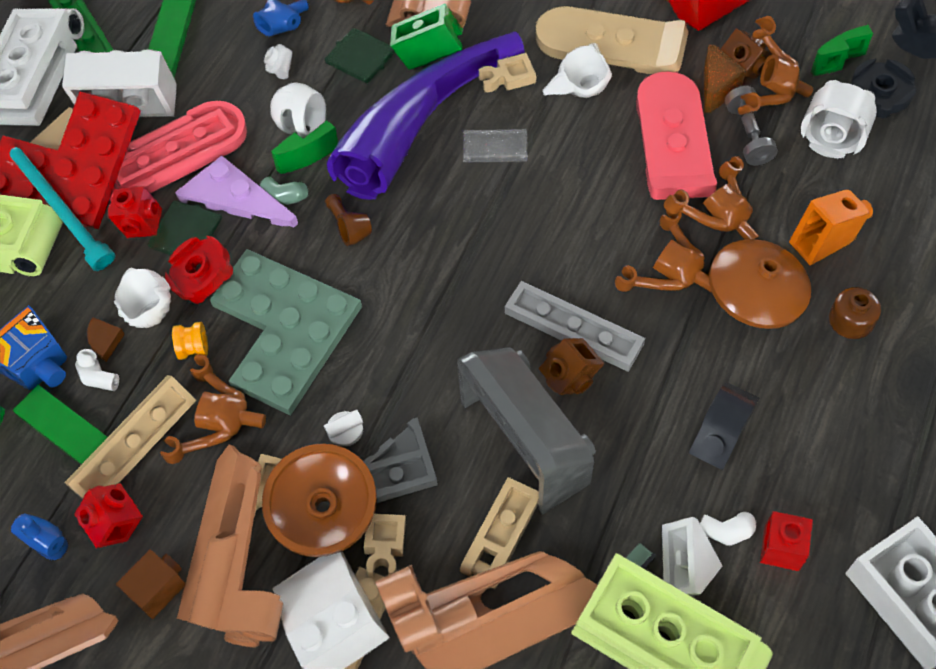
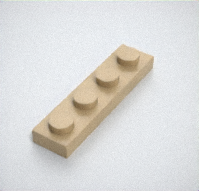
[64,375,196,499]

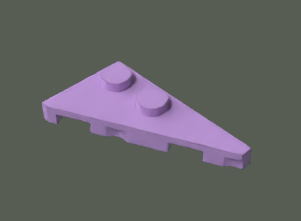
[175,156,298,228]

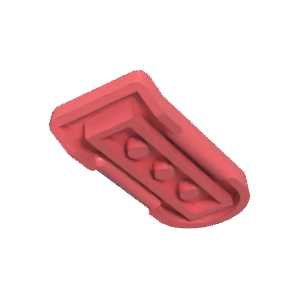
[636,72,717,200]
[109,101,247,201]

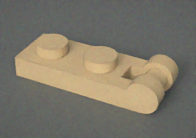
[460,477,539,589]

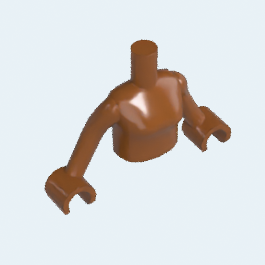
[738,16,813,115]
[664,156,759,239]
[615,211,712,293]
[160,355,266,464]

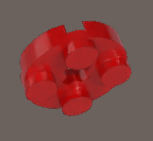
[165,236,233,304]

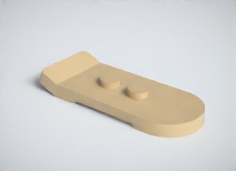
[536,7,688,74]

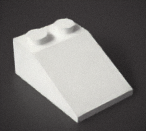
[273,551,390,669]

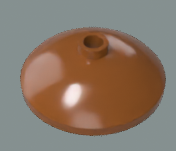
[709,239,811,329]
[262,444,377,557]

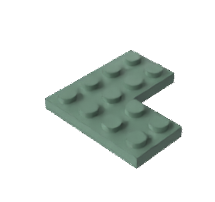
[210,249,362,416]

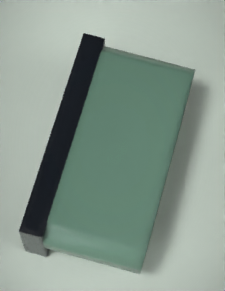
[626,543,656,570]

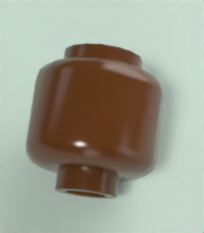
[829,287,881,339]

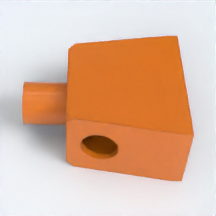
[789,189,873,265]

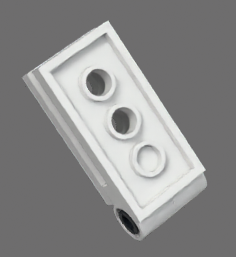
[0,9,84,126]

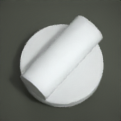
[264,44,292,79]
[324,409,363,447]

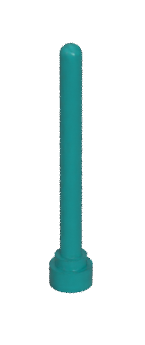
[10,147,116,271]

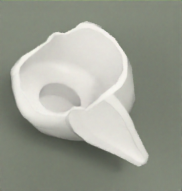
[543,43,612,98]

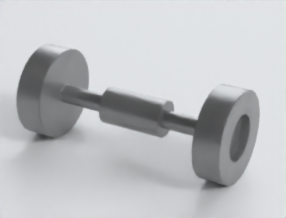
[725,86,778,166]

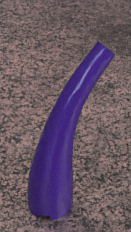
[327,32,525,200]

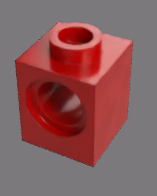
[760,511,813,571]

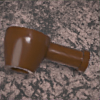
[325,194,372,246]

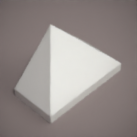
[662,517,722,596]

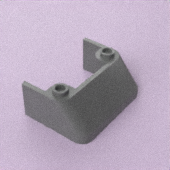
[457,347,596,515]

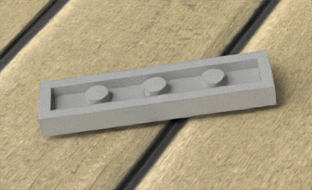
[505,281,645,372]

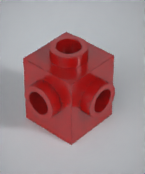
[108,186,162,238]
[74,483,143,548]

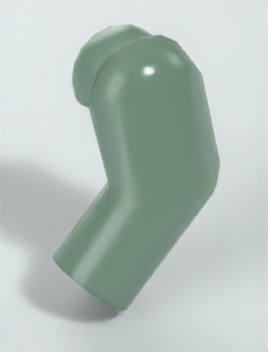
[260,177,308,206]

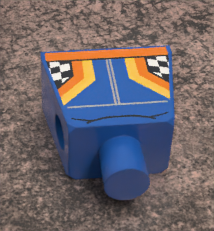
[0,305,67,390]

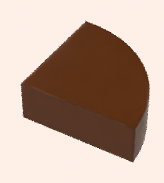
[87,317,125,362]

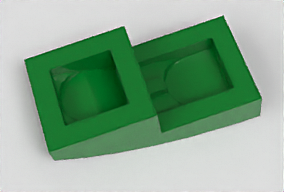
[811,25,873,76]
[271,120,338,174]

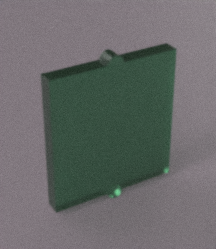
[324,28,395,83]
[147,200,222,257]

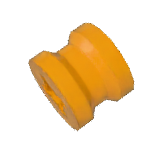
[172,322,208,360]

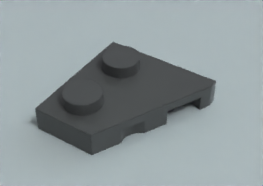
[363,417,438,503]

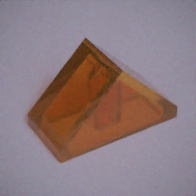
[704,45,746,113]

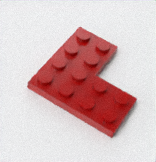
[0,91,141,230]

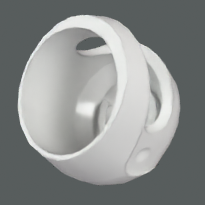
[270,83,326,139]

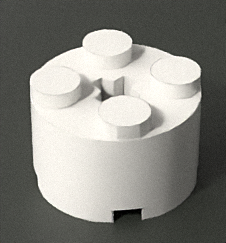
[801,80,876,158]

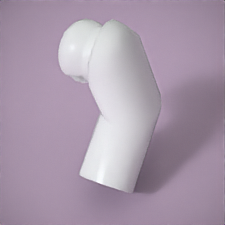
[75,349,119,391]
[700,512,756,546]

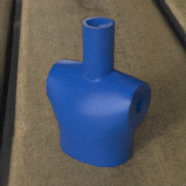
[253,0,309,36]
[11,514,68,560]

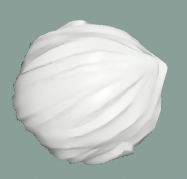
[114,268,171,328]

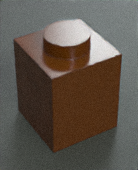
[116,549,185,620]

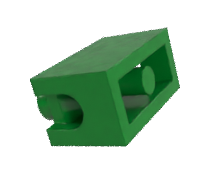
[390,3,463,70]

